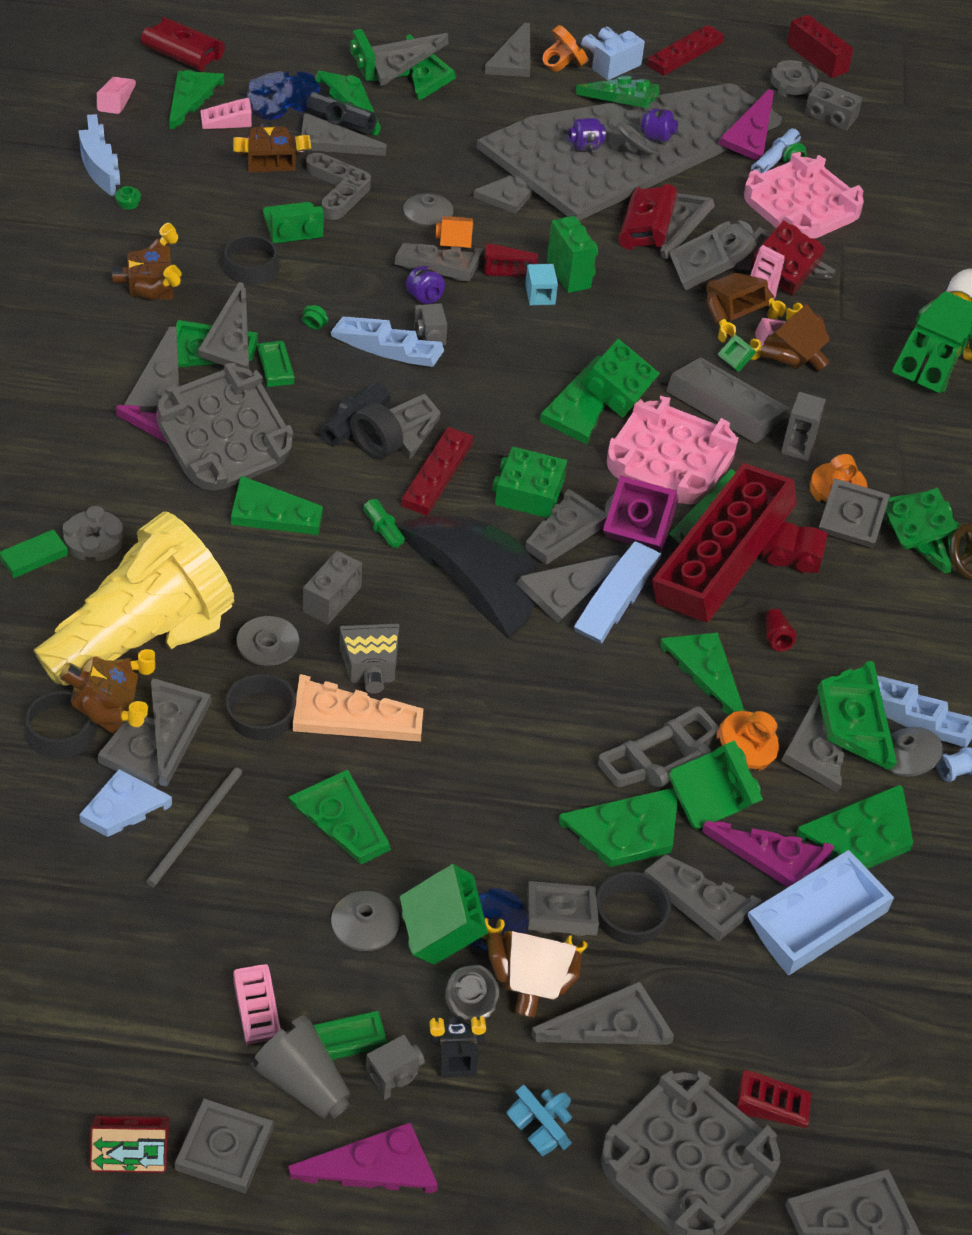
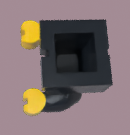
[429,1016,486,1078]

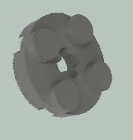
[770,60,818,97]
[714,220,757,267]
[63,506,124,561]

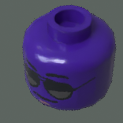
[641,108,678,142]
[568,118,606,151]
[406,266,445,305]

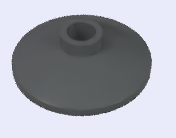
[617,122,659,154]
[403,193,453,227]
[237,616,299,666]
[884,727,943,777]
[331,891,400,951]

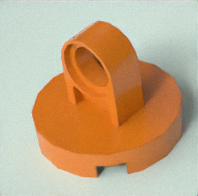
[543,25,589,72]
[810,454,867,502]
[717,711,779,771]

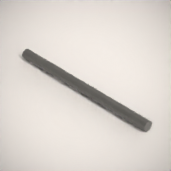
[146,767,242,887]

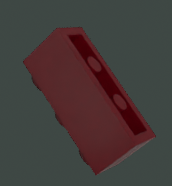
[787,15,854,79]

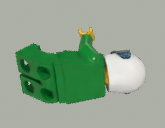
[892,269,972,393]

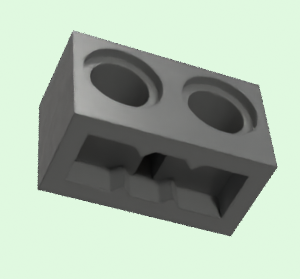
[805,81,863,131]
[781,392,826,461]
[303,551,362,625]

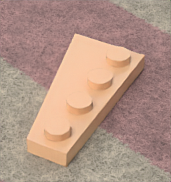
[293,674,423,742]

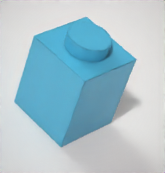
[525,264,558,305]

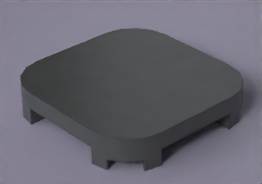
[156,363,294,491]
[601,1070,781,1235]

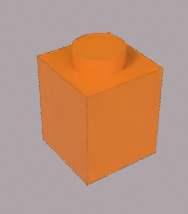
[436,216,473,248]

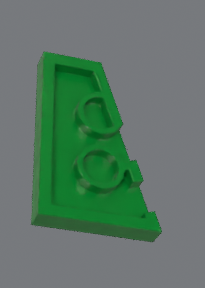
[176,320,258,368]
[231,476,323,535]
[288,770,391,865]

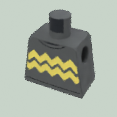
[339,624,399,693]

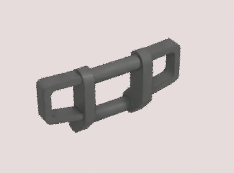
[598,707,719,787]

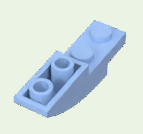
[79,114,120,196]

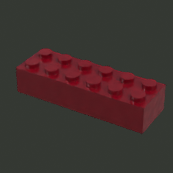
[652,463,797,623]

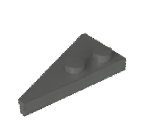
[531,982,674,1045]

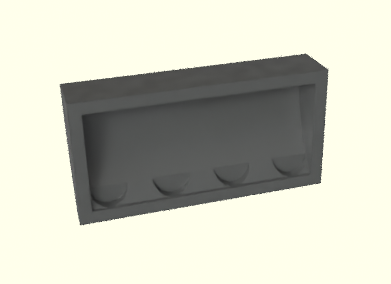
[666,357,789,444]

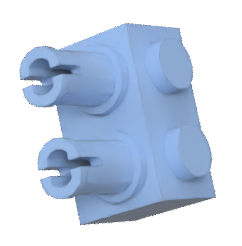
[581,27,645,80]

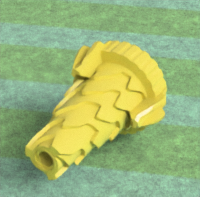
[33,511,234,686]

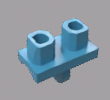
[506,1085,572,1156]

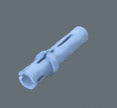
[751,128,801,174]

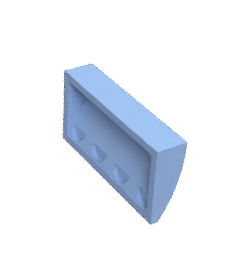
[748,850,894,976]

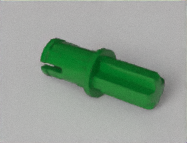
[363,499,405,549]

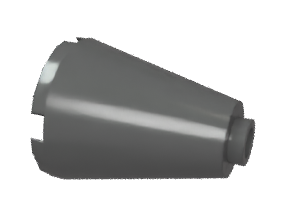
[251,1015,350,1119]

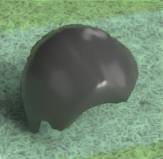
[445,965,499,1022]

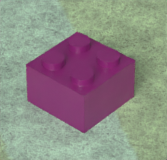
[603,475,679,553]

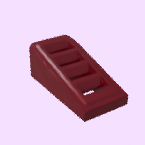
[484,244,538,277]
[736,1070,812,1128]

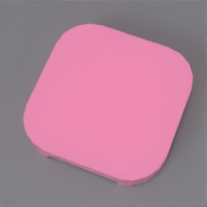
[744,152,864,239]
[607,396,738,505]

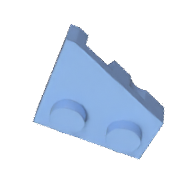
[80,769,172,837]

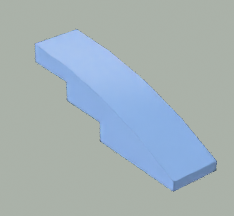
[331,317,444,367]
[574,541,661,644]
[877,675,972,747]

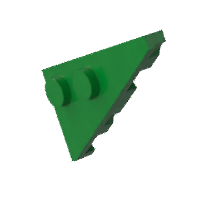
[406,34,456,101]
[315,70,381,136]
[660,633,744,716]

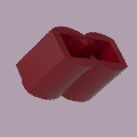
[762,521,828,573]

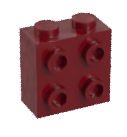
[750,220,825,296]

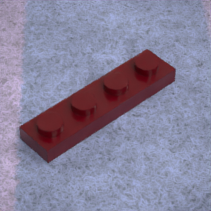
[647,25,724,76]
[401,427,474,516]

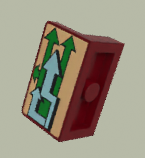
[90,1116,170,1173]

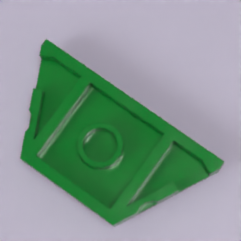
[576,76,659,108]
[817,661,897,770]
[796,785,913,869]
[559,788,678,867]

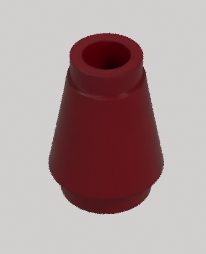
[765,609,796,652]

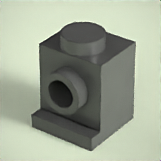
[414,303,447,345]
[366,1035,425,1100]

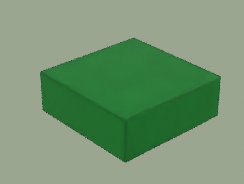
[718,334,756,372]

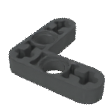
[306,153,371,220]

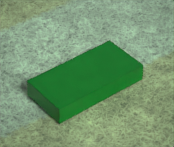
[257,341,294,387]
[0,529,68,578]
[313,1011,387,1060]

